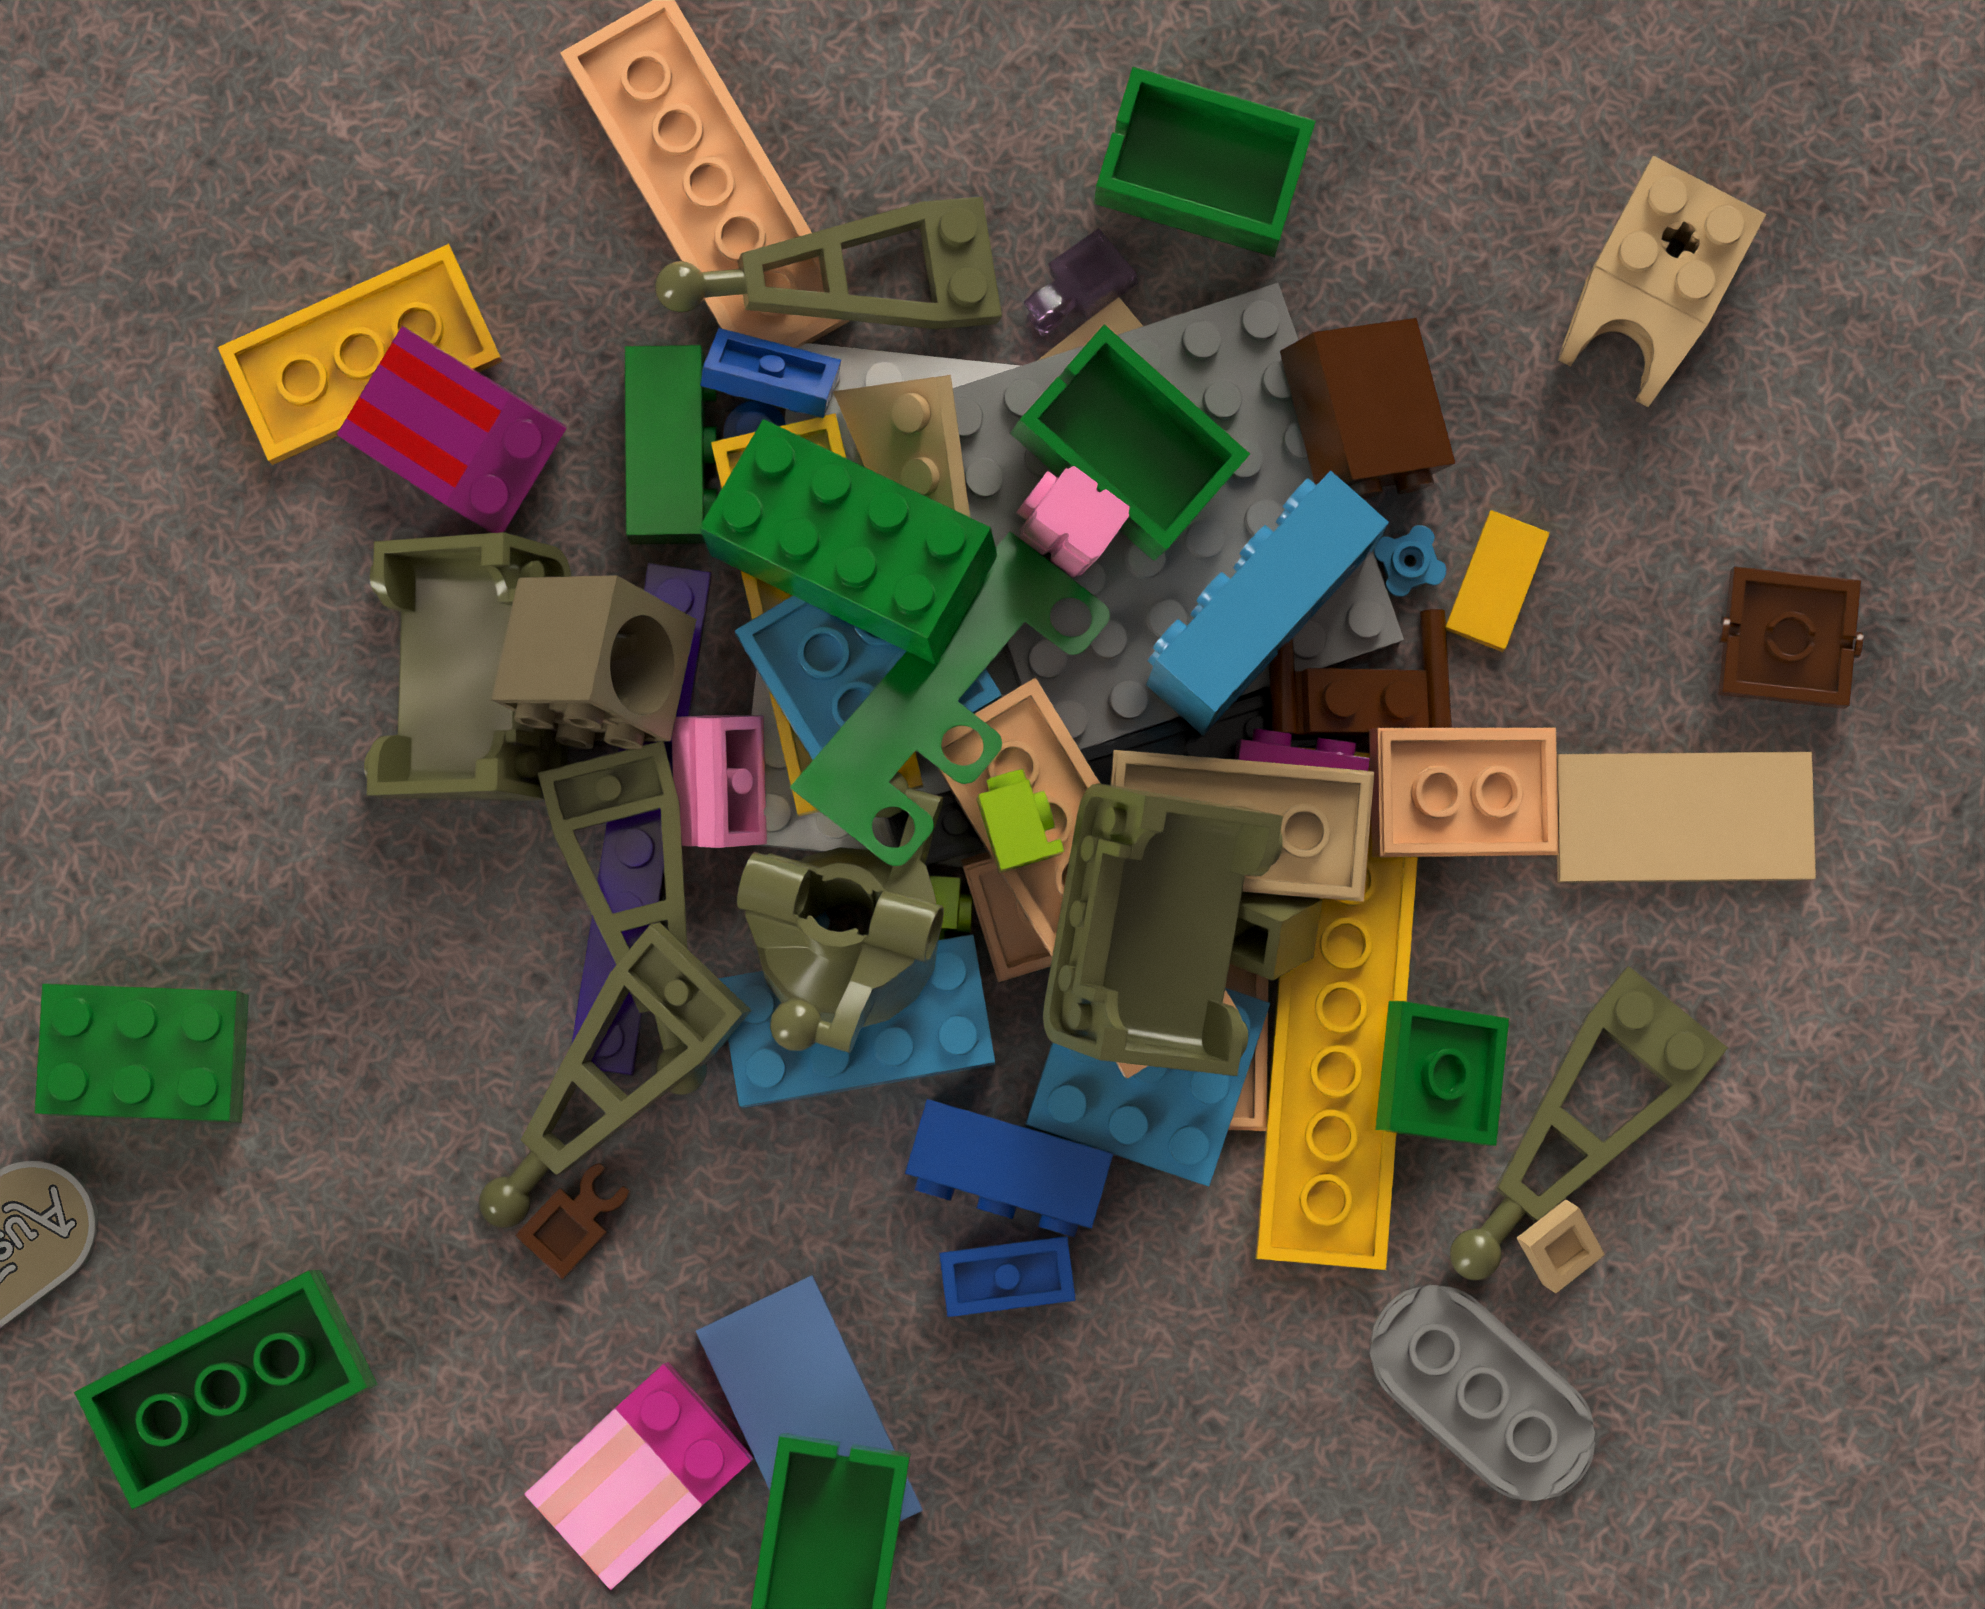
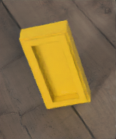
[1445,510,1550,652]

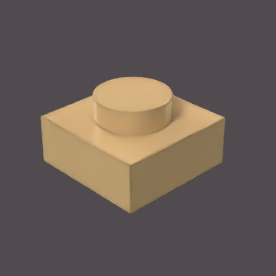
[1517,1199,1605,1293]

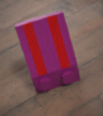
[336,326,567,533]

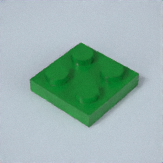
[1375,1001,1509,1146]

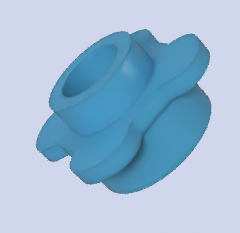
[1374,525,1446,597]

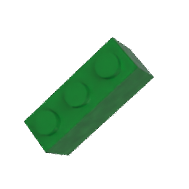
[625,345,718,545]

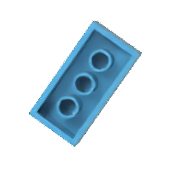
[1146,470,1389,736]
[718,935,995,1109]

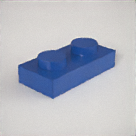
[700,328,841,418]
[939,1236,1076,1317]

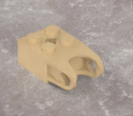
[1558,155,1766,407]

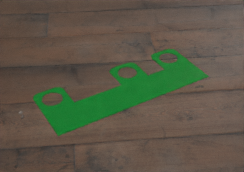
[790,531,1110,866]

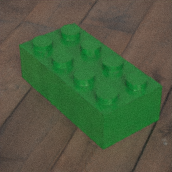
[699,419,998,665]
[74,1270,378,1510]

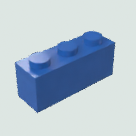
[905,1099,1113,1237]

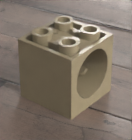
[491,575,697,750]

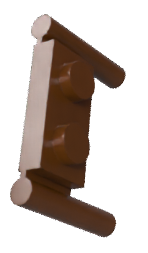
[1269,609,1452,737]

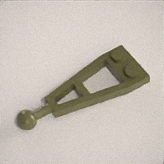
[655,197,1002,329]
[538,741,707,1095]
[479,922,752,1228]
[1450,966,1728,1280]

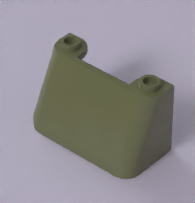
[364,532,571,801]
[1043,783,1283,1076]

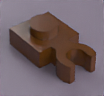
[515,1163,631,1280]

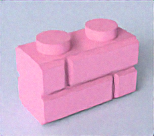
[1016,466,1130,578]
[672,715,767,848]

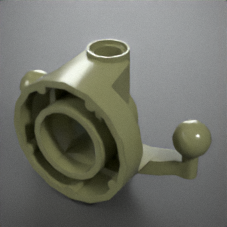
[737,772,944,1053]

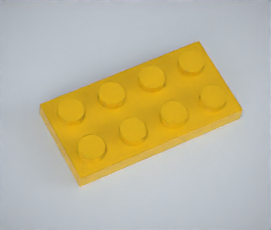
[217,244,503,465]

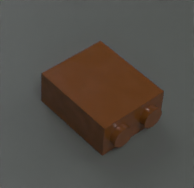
[1280,318,1455,500]

